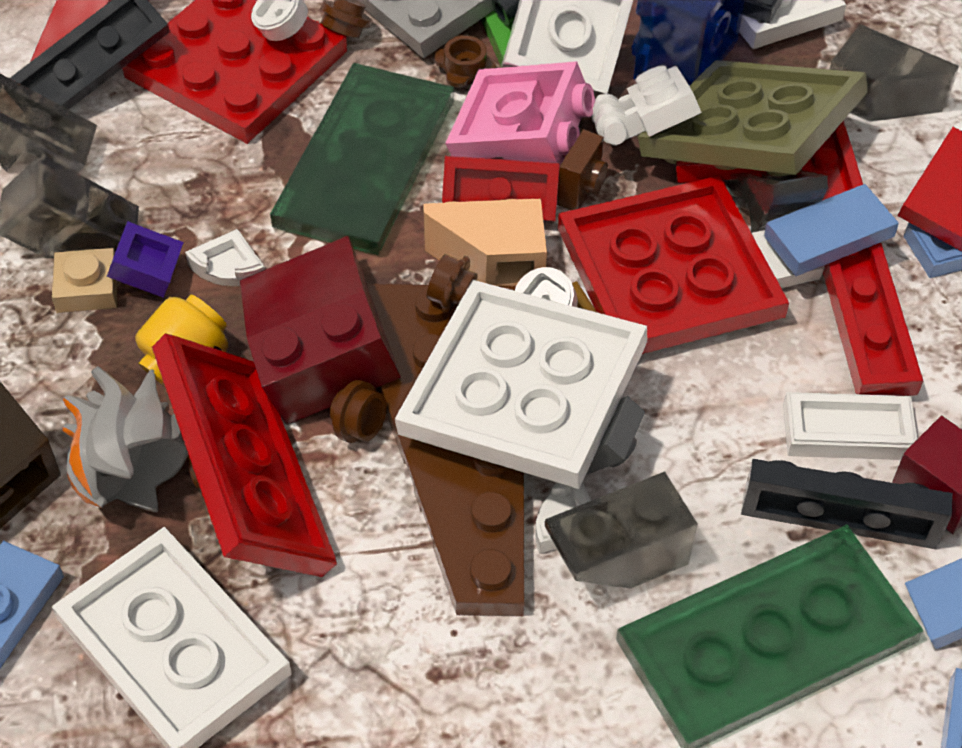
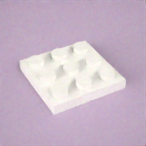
[395,280,647,489]

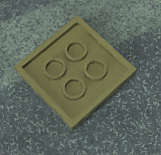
[638,60,867,176]

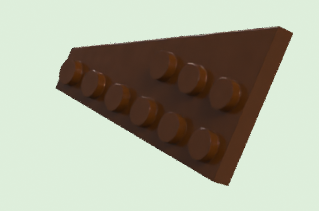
[367,284,524,616]

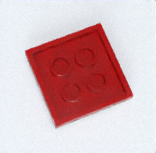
[123,0,347,144]
[558,175,789,354]

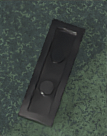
[4,0,171,130]
[741,459,953,549]

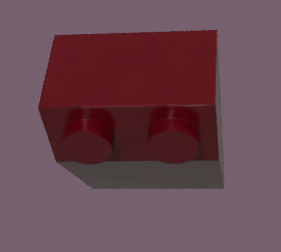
[239,236,401,425]

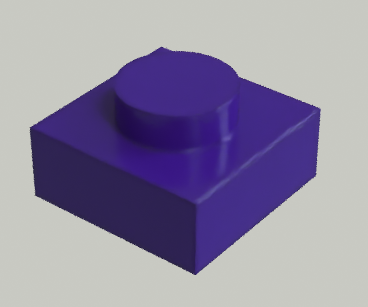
[106,221,184,298]

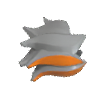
[63,366,188,512]

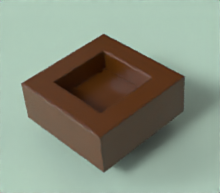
[557,129,608,210]

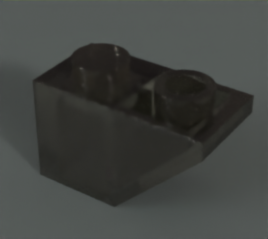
[830,24,959,122]
[0,153,139,259]
[544,471,698,589]

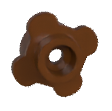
[435,35,496,87]

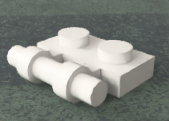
[591,66,702,145]

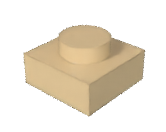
[52,248,117,313]

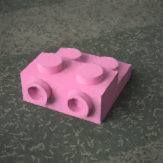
[445,61,595,167]

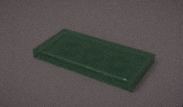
[270,62,454,256]
[616,525,924,748]

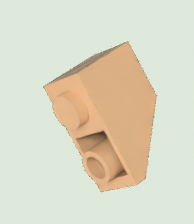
[423,199,547,286]

